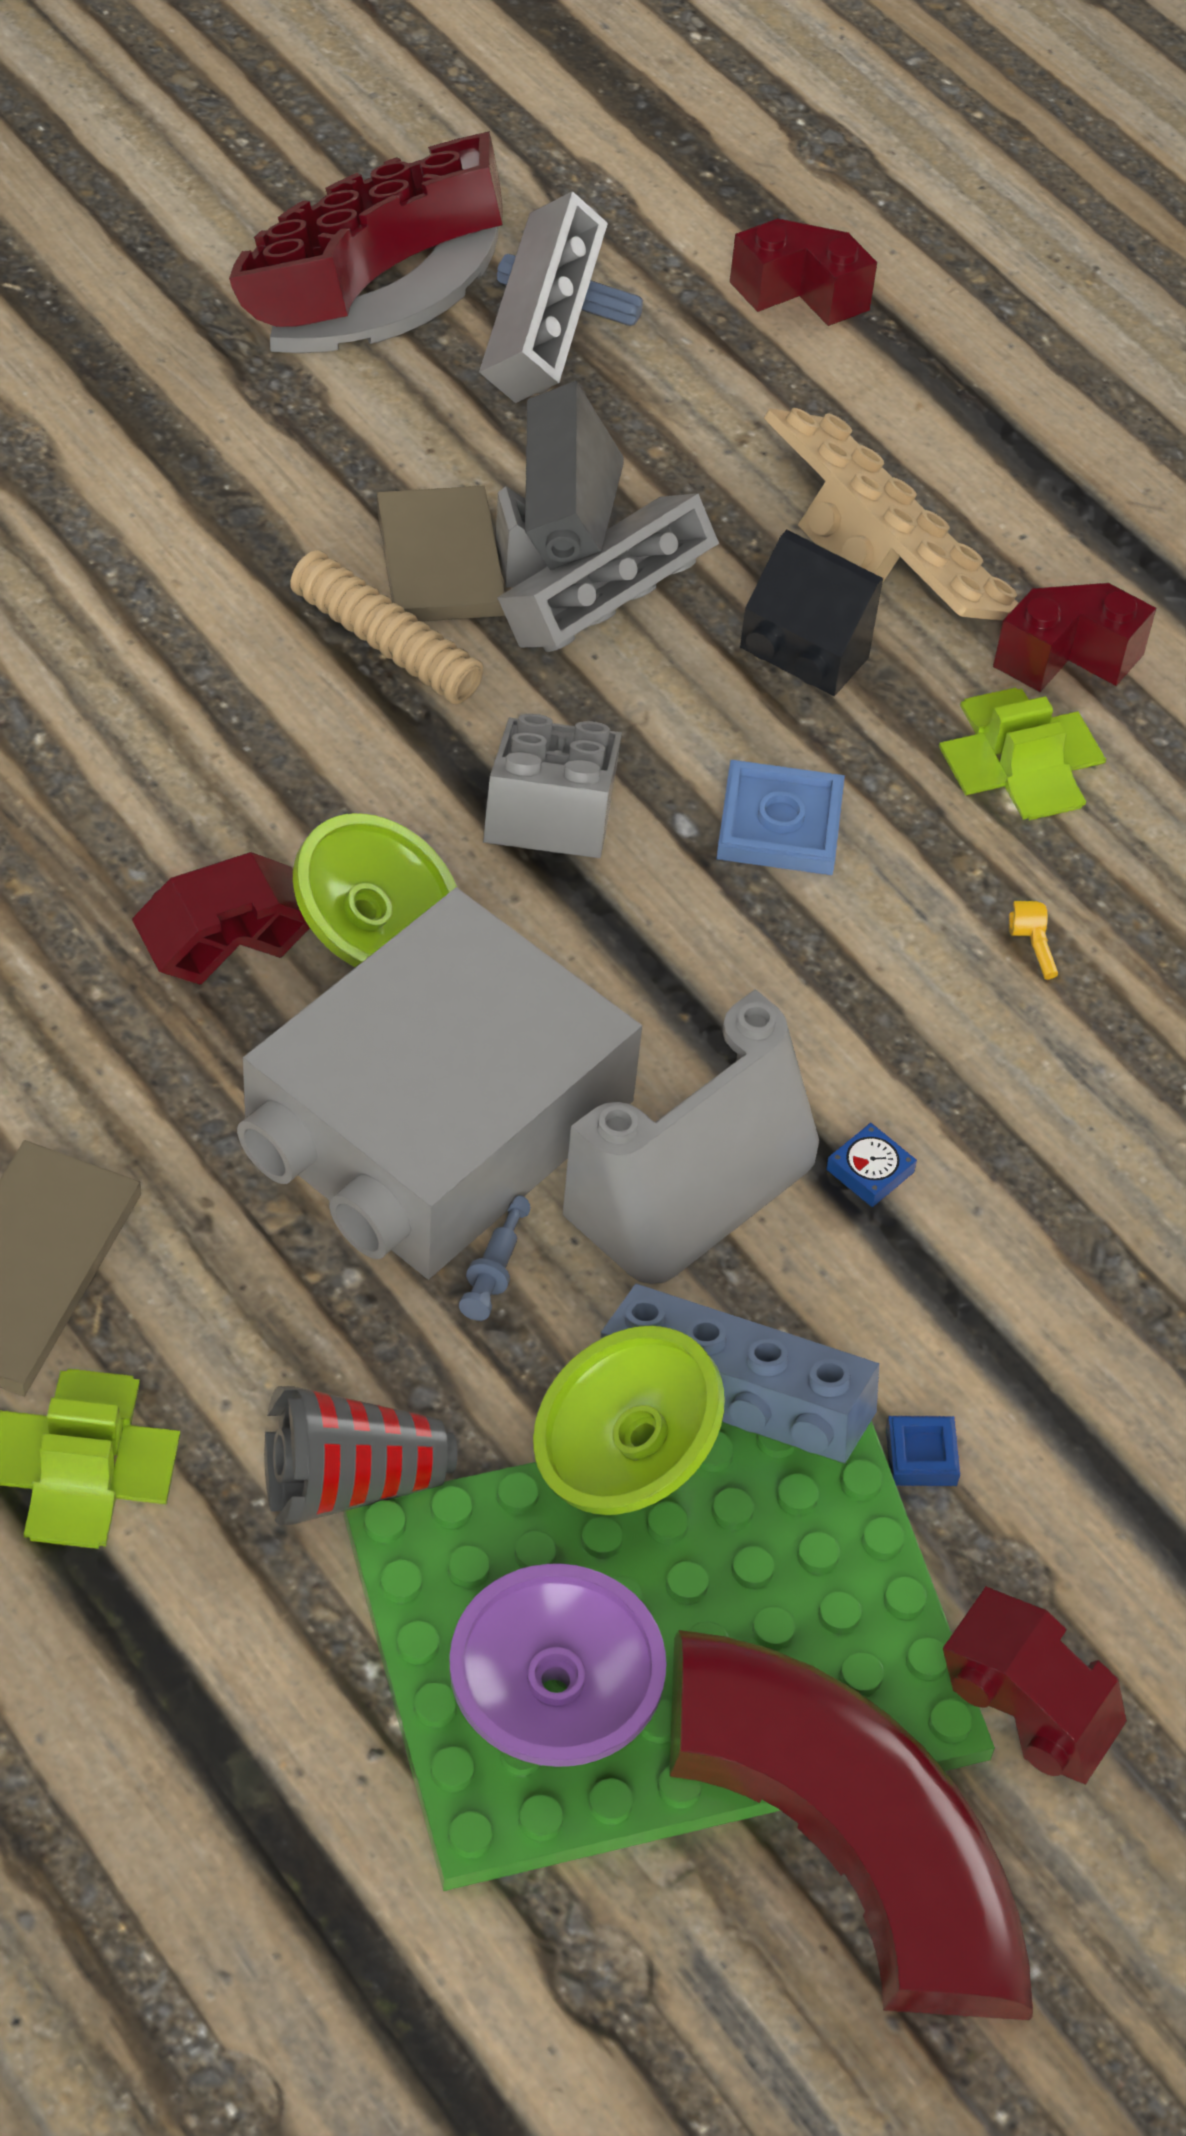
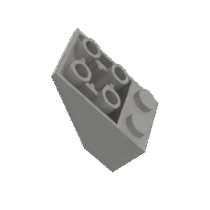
[483,714,622,858]

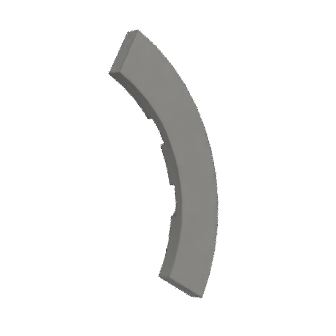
[270,226,498,353]

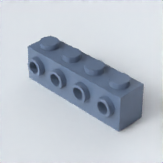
[601,1284,880,1463]

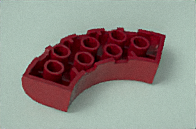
[229,131,503,327]
[670,1630,1033,2020]

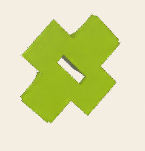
[939,687,1106,821]
[0,1368,180,1549]

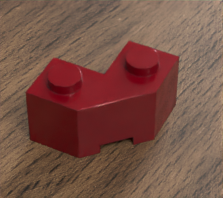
[730,218,878,326]
[993,583,1157,692]
[132,852,310,985]
[943,1586,1127,1785]

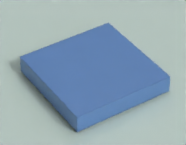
[716,760,845,875]

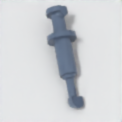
[459,1195,531,1321]

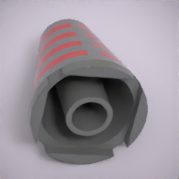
[264,1386,457,1525]

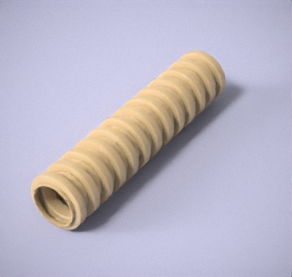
[290,550,483,704]

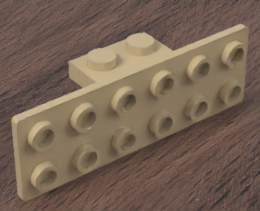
[764,408,1018,621]

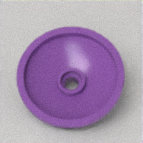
[449,1564,666,1767]

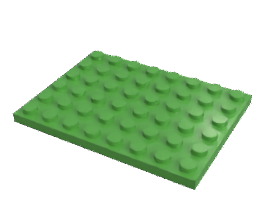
[343,1420,995,1891]

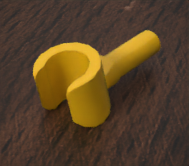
[1009,901,1058,980]

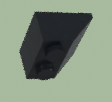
[740,529,883,697]

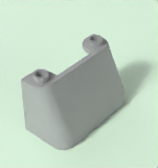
[563,989,819,1284]

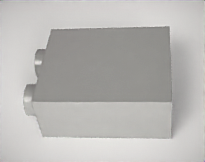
[237,887,642,1280]

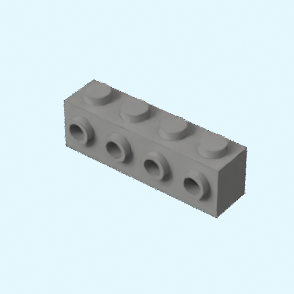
[479,191,608,403]
[497,493,719,652]

